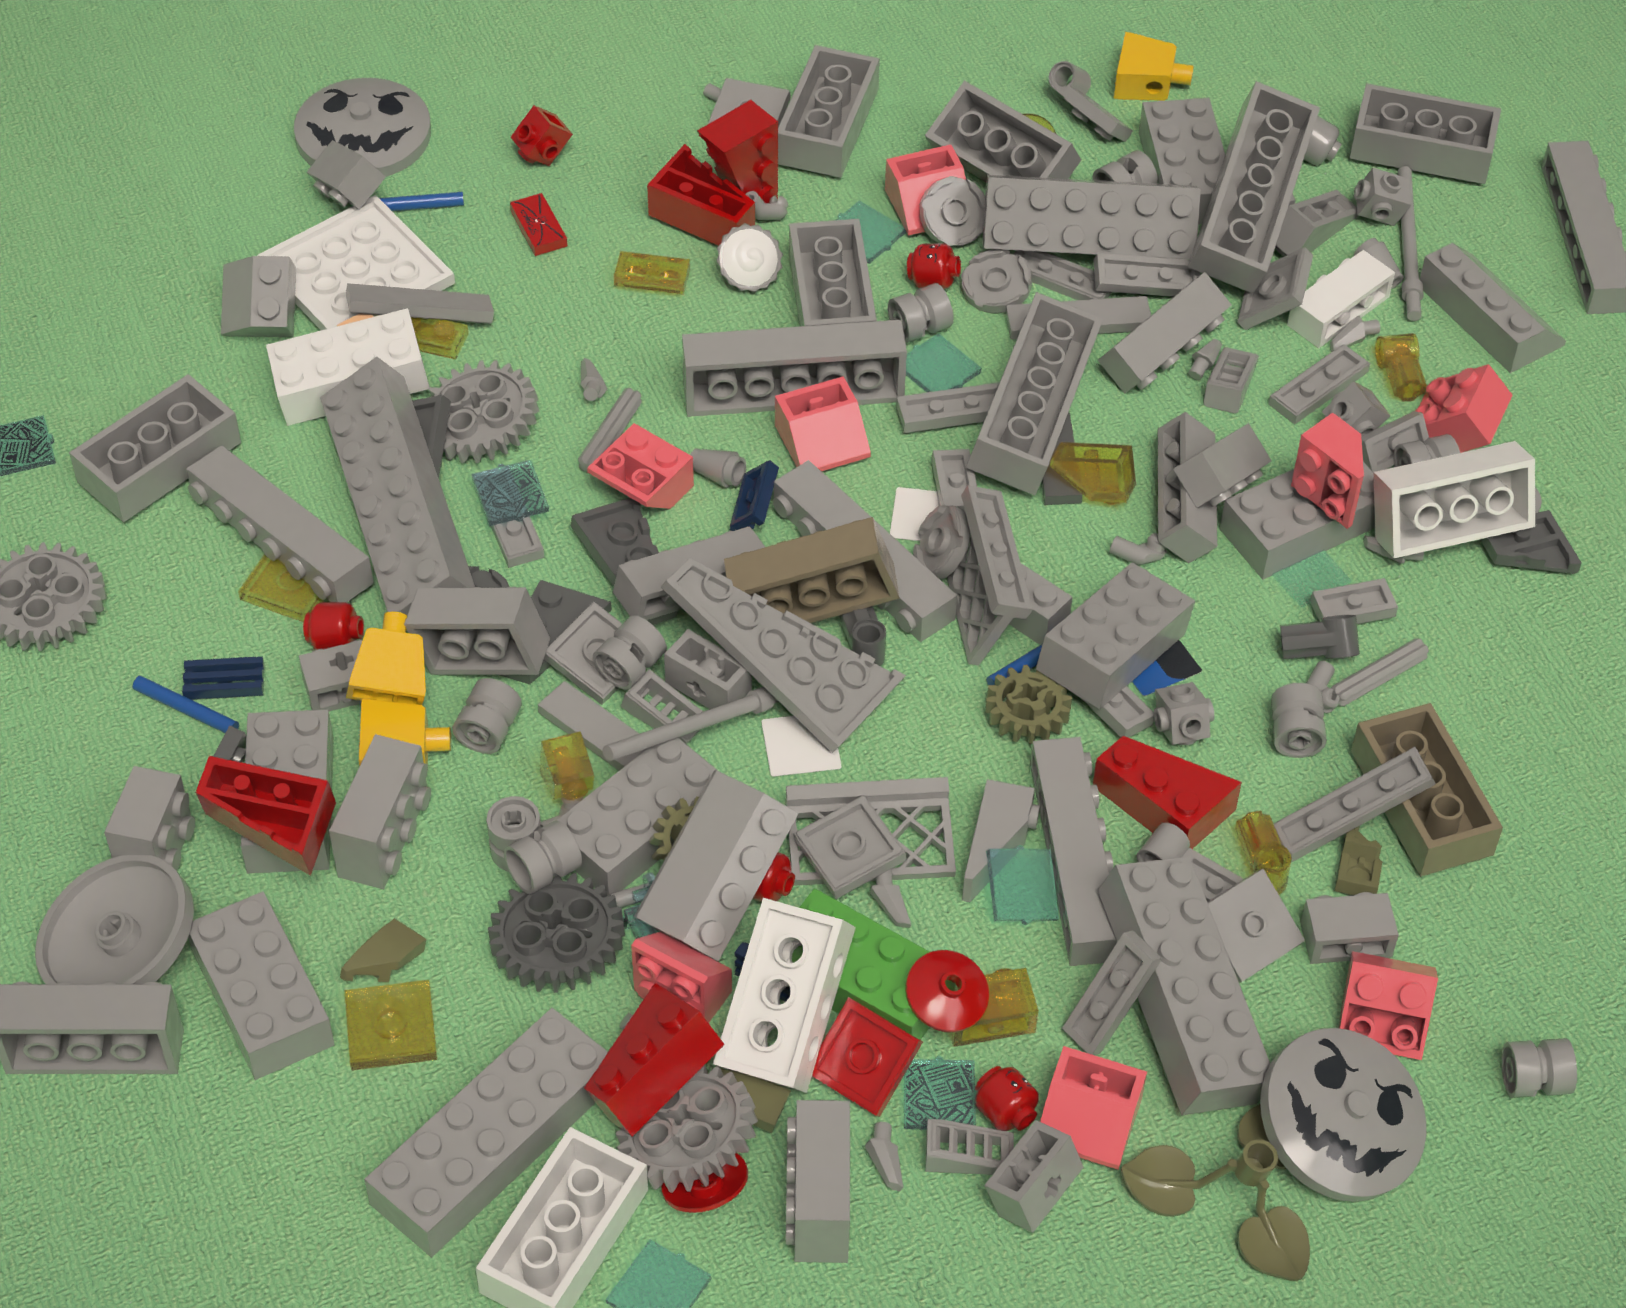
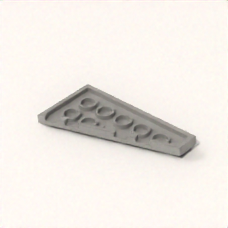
[661,558,906,753]

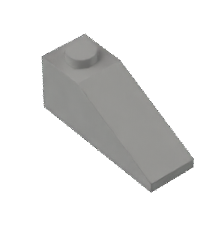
[1275,190,1359,256]
[962,779,1040,902]

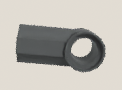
[839,606,886,666]
[1280,615,1360,659]

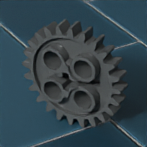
[488,873,625,993]

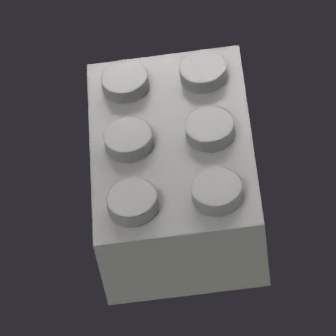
[404,587,550,675]
[329,734,431,889]
[786,1100,850,1263]

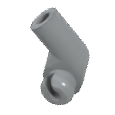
[746,191,788,221]

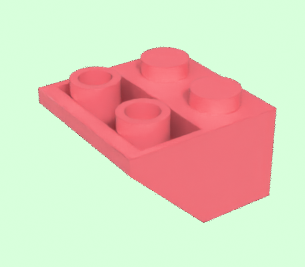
[885,144,966,236]
[1415,364,1513,453]
[775,376,871,471]
[1291,412,1364,529]
[587,423,694,509]
[631,931,732,1023]
[1339,951,1438,1060]
[1040,1046,1147,1170]

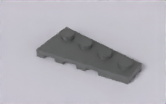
[570,498,678,625]

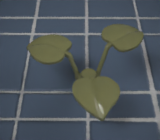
[1121,1104,1310,1281]

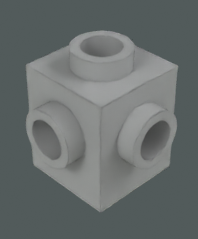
[1354,168,1412,226]
[1322,381,1390,436]
[1154,682,1214,745]

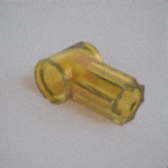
[1375,333,1427,402]
[1235,810,1292,895]

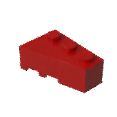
[697,100,778,203]
[647,144,755,246]
[1093,736,1242,849]
[195,756,336,876]
[584,983,725,1137]

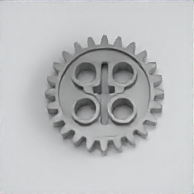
[429,360,539,463]
[0,542,106,651]
[616,1066,758,1193]

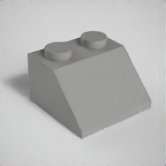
[221,256,296,337]

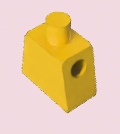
[1114,32,1194,101]
[346,611,426,705]
[359,699,451,766]

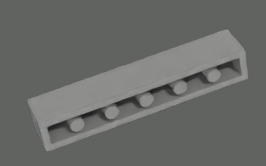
[1541,141,1626,314]
[186,445,374,603]
[773,460,957,642]
[1030,737,1117,966]

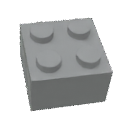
[104,766,195,871]

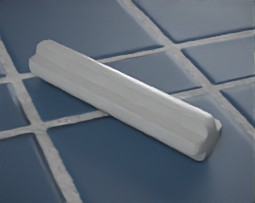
[578,388,642,471]
[1331,638,1429,706]

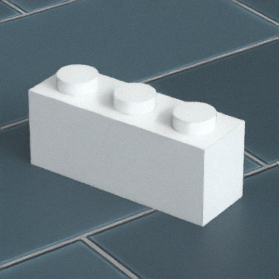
[1287,250,1395,348]

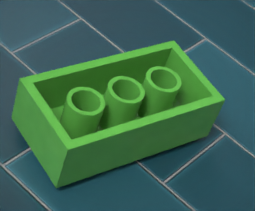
[792,888,955,1040]

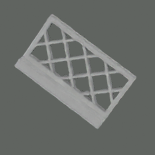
[947,485,1033,665]
[785,777,956,886]

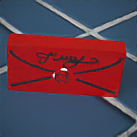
[510,193,568,256]

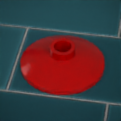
[905,950,989,1032]
[661,1153,748,1213]

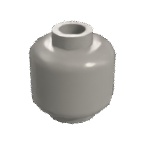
[1303,116,1342,166]

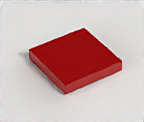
[812,997,923,1117]

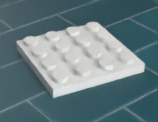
[257,195,455,330]

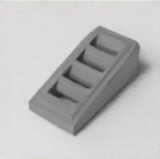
[1204,347,1259,413]
[621,669,703,745]
[925,1119,1014,1175]

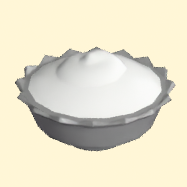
[716,223,783,292]

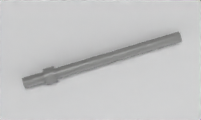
[1398,166,1424,321]
[603,687,779,761]

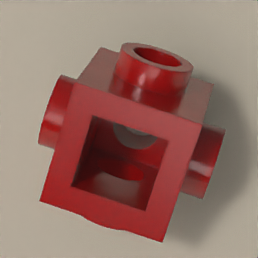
[510,105,573,166]

